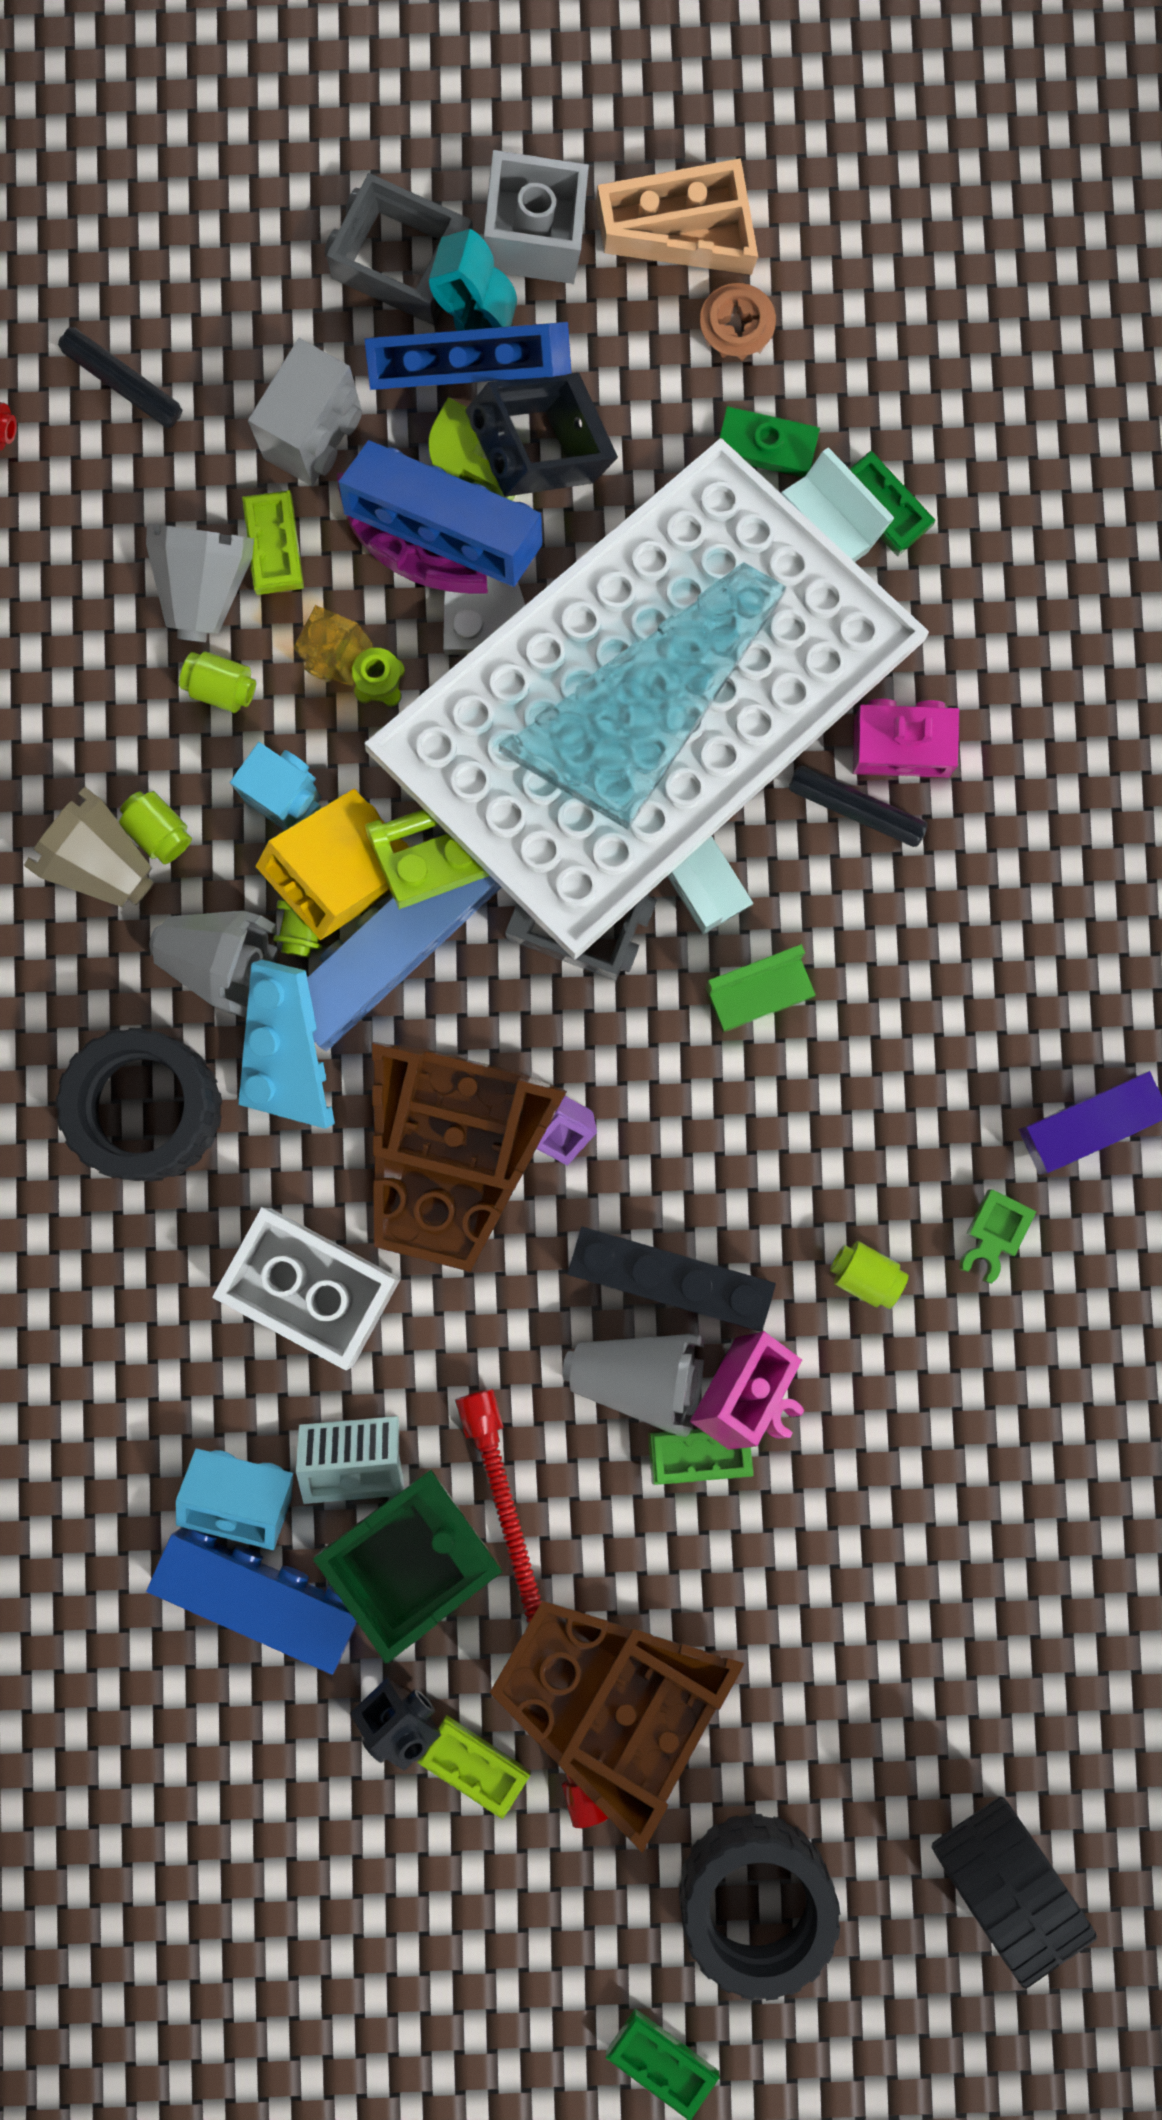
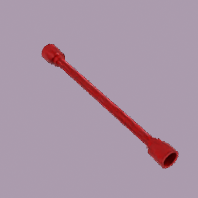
[455,1388,609,1828]

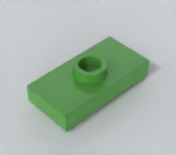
[648,1429,753,1485]

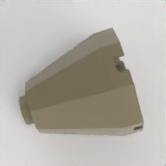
[24,787,154,907]

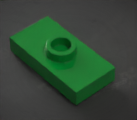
[719,406,820,478]
[849,451,936,557]
[606,2008,720,2120]

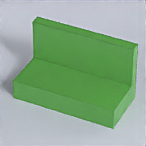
[705,944,816,1033]

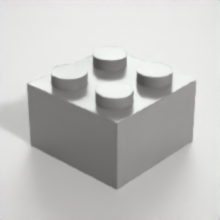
[483,150,589,284]
[248,338,362,487]

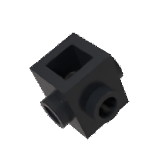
[350,1678,442,1771]

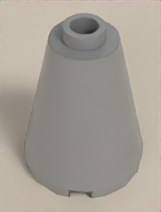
[563,1334,704,1437]

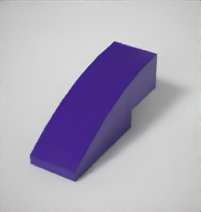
[1018,1071,1162,1174]

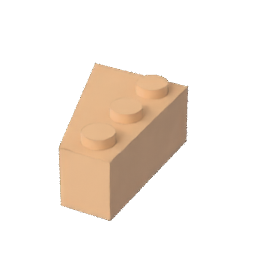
[596,158,758,275]

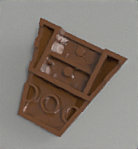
[372,1042,567,1272]
[489,1601,745,1853]

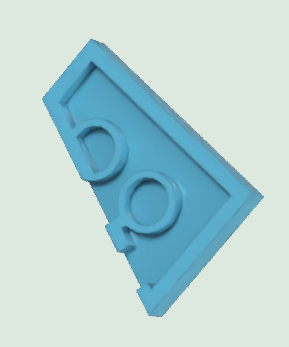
[238,959,335,1129]

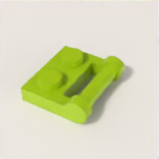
[365,809,490,909]

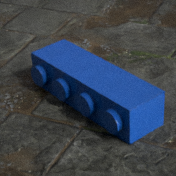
[364,322,572,390]
[339,440,542,587]
[146,1527,357,1675]

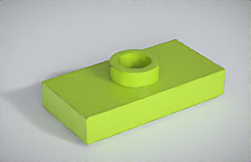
[242,490,304,595]
[417,1715,531,1820]

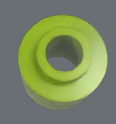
[179,651,256,713]
[119,791,192,864]
[830,1241,909,1309]

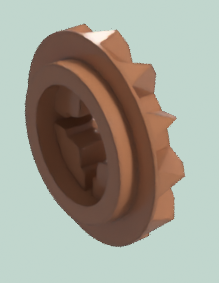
[700,283,776,361]

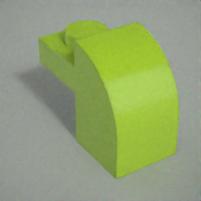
[429,397,516,501]

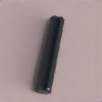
[58,327,183,428]
[789,766,928,847]

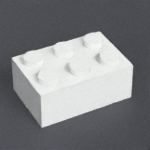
[212,1207,401,1370]

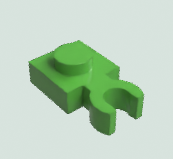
[959,1189,1037,1284]

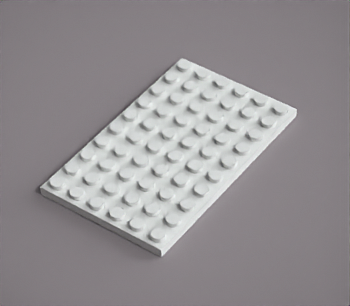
[365,438,929,960]

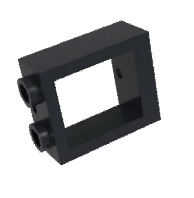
[465,372,618,497]

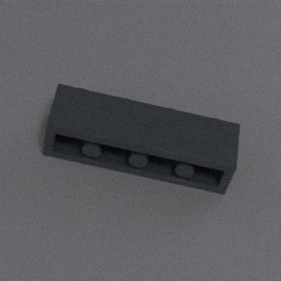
[567,1226,776,1332]

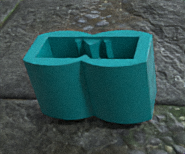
[429,229,517,331]

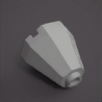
[146,524,254,642]
[149,911,278,1018]

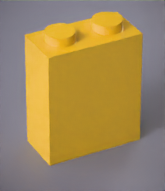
[255,788,409,941]

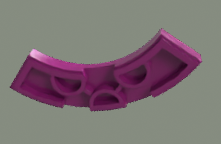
[337,473,488,594]

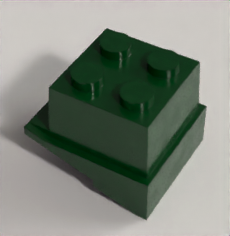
[313,1469,503,1664]

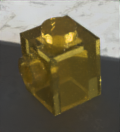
[294,605,373,687]

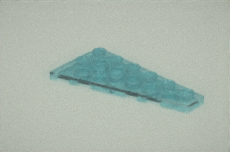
[499,562,786,830]

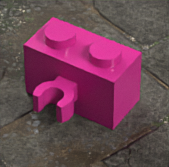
[853,699,959,778]
[690,1331,804,1450]

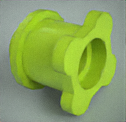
[352,648,405,707]
[273,900,322,958]

